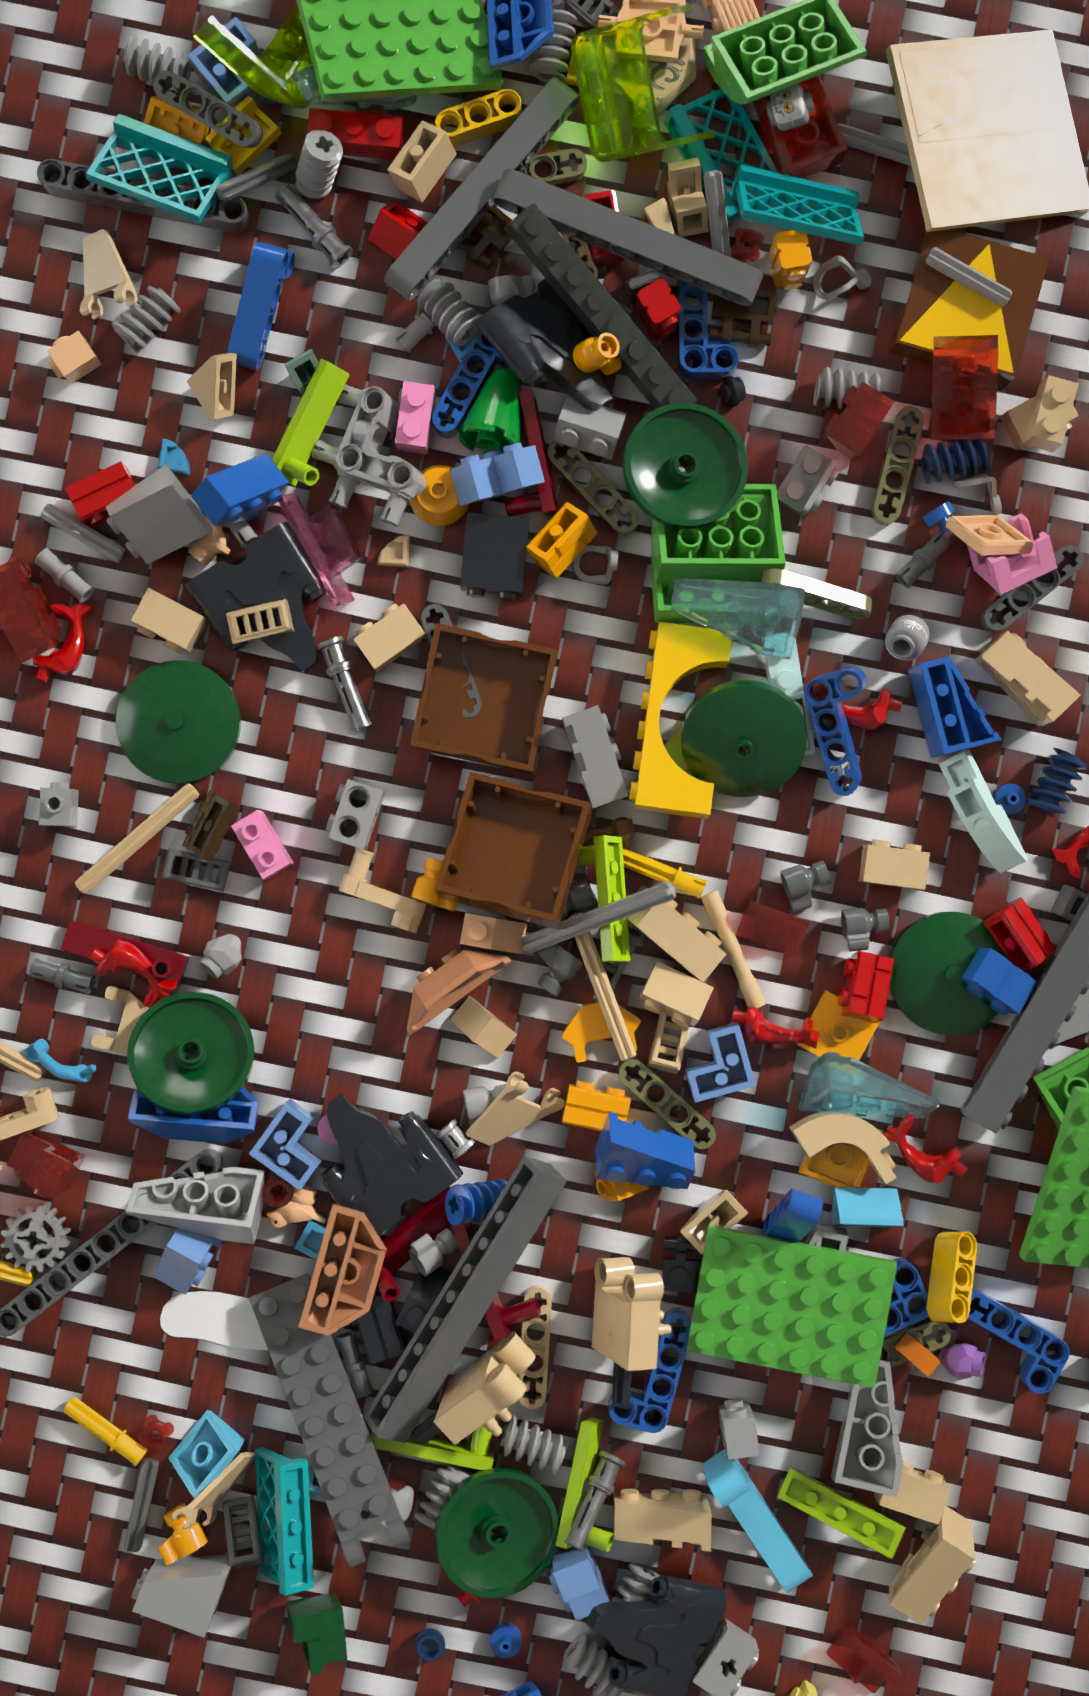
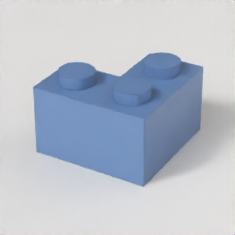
[188,17,261,107]
[450,442,545,506]
[684,1023,756,1103]
[249,1099,322,1190]
[153,1228,223,1295]
[549,1545,611,1621]

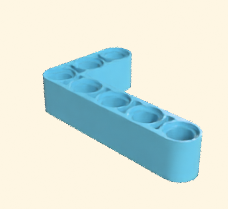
[702,1449,813,1593]

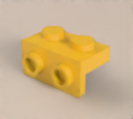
[206,96,282,175]

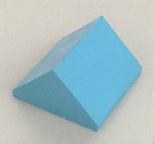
[830,1187,903,1227]
[168,1410,245,1499]

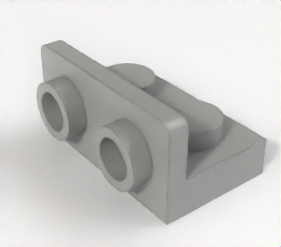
[777,444,840,518]

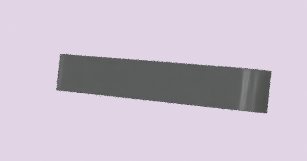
[37,159,251,233]

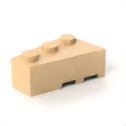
[975,631,1081,726]
[628,885,727,982]
[613,1489,712,1552]
[889,1505,976,1625]

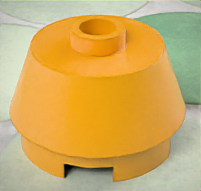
[410,465,469,526]

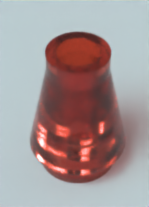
[262,1176,294,1208]

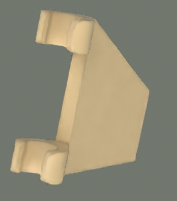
[80,229,138,319]
[91,985,149,1055]
[466,1072,565,1146]
[172,1452,255,1530]

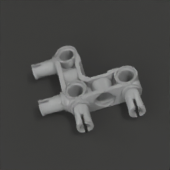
[312,384,426,527]

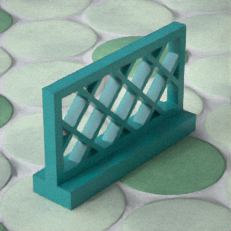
[663,89,778,226]
[86,114,233,223]
[731,165,864,246]
[255,1447,314,1596]

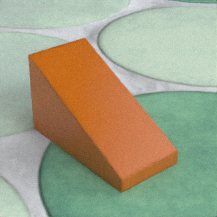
[894,1332,940,1377]

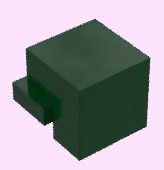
[286,1592,347,1675]

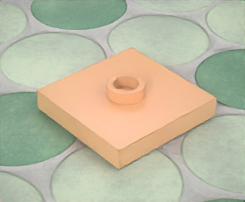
[945,515,1034,556]

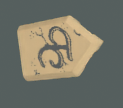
[610,37,696,122]

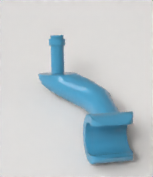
[25,1039,96,1082]

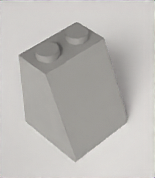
[106,464,213,564]
[131,1554,232,1638]

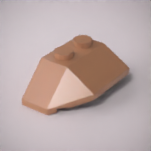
[407,948,512,1035]
[298,1204,387,1336]

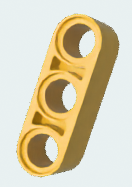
[435,89,522,147]
[927,1232,977,1323]

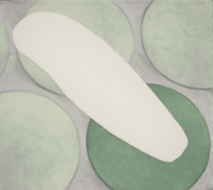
[160,1291,268,1350]

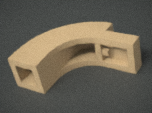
[789,1111,897,1184]

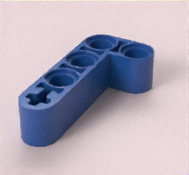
[227,242,295,371]
[677,280,739,380]
[432,329,510,439]
[804,666,867,796]
[761,1189,823,1242]
[884,1258,928,1336]
[968,1287,1070,1394]
[608,1307,691,1433]

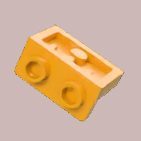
[144,96,217,146]

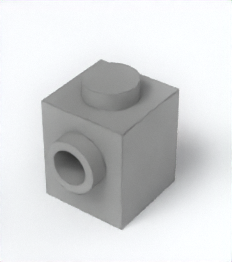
[39,782,79,827]

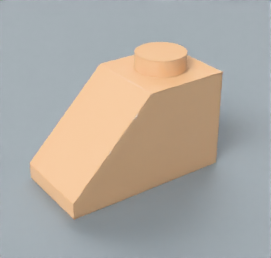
[460,912,527,954]

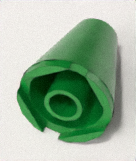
[458,367,520,456]

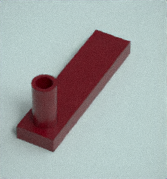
[504,389,559,517]
[61,920,190,986]
[376,1186,451,1302]
[450,1223,541,1342]

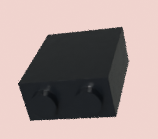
[460,512,529,601]

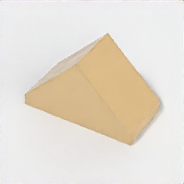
[187,353,237,420]
[450,995,517,1058]
[680,1189,748,1254]

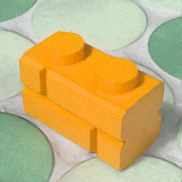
[768,230,812,290]
[526,502,598,578]
[562,1080,631,1131]

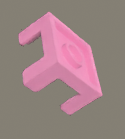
[967,513,1057,595]

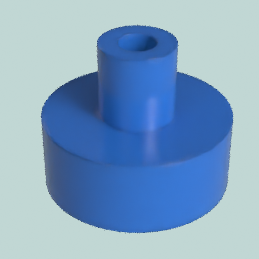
[923,501,956,534]
[993,784,1026,815]
[490,1622,521,1658]

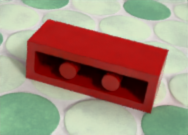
[307,108,405,160]

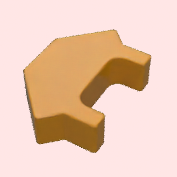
[562,1002,641,1063]

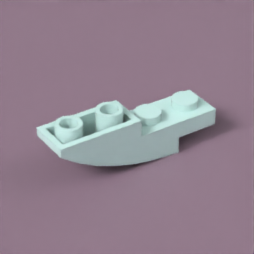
[762,629,816,755]
[939,750,1028,874]

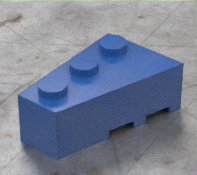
[191,453,289,526]
[908,656,1002,758]
[595,1111,695,1189]

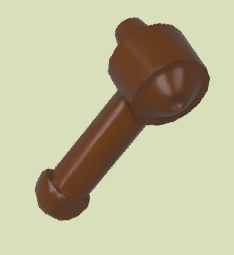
[584,817,635,848]

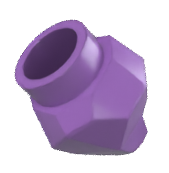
[938,1343,986,1380]

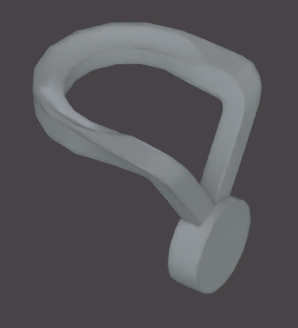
[813,256,871,300]
[953,473,1002,515]
[572,545,618,585]

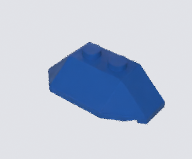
[487,0,554,70]
[128,1087,259,1144]

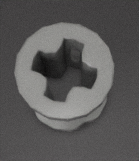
[435,1118,475,1160]

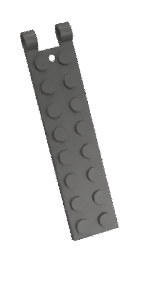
[249,1273,410,1568]

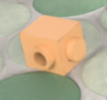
[47,330,102,384]

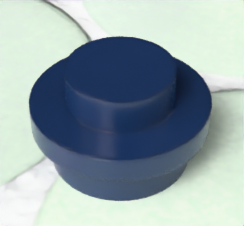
[414,1628,445,1661]

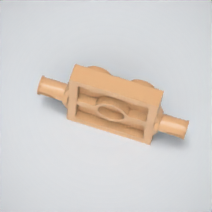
[598,0,704,64]

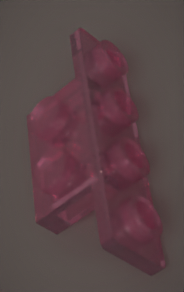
[278,493,363,606]

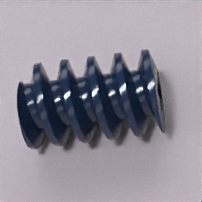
[921,435,991,484]
[1026,748,1088,817]

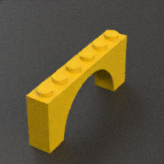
[629,622,733,819]

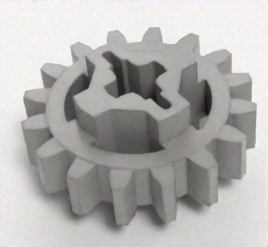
[1,1203,71,1273]

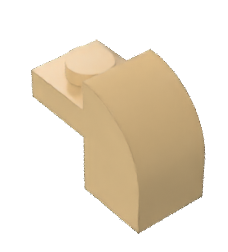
[667,158,709,237]

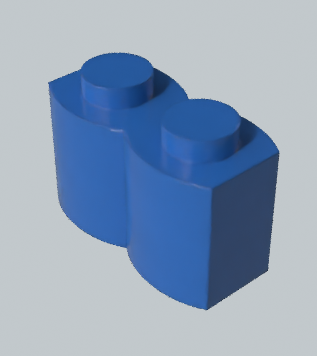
[961,947,1037,1016]

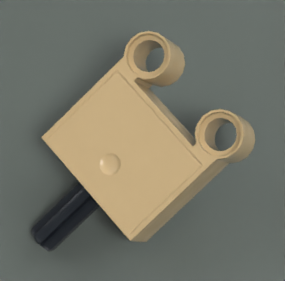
[592,1257,672,1405]
[414,1332,536,1445]

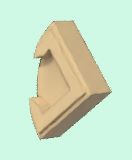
[377,535,410,568]

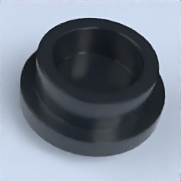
[719,375,746,407]

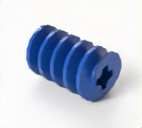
[445,1179,507,1226]

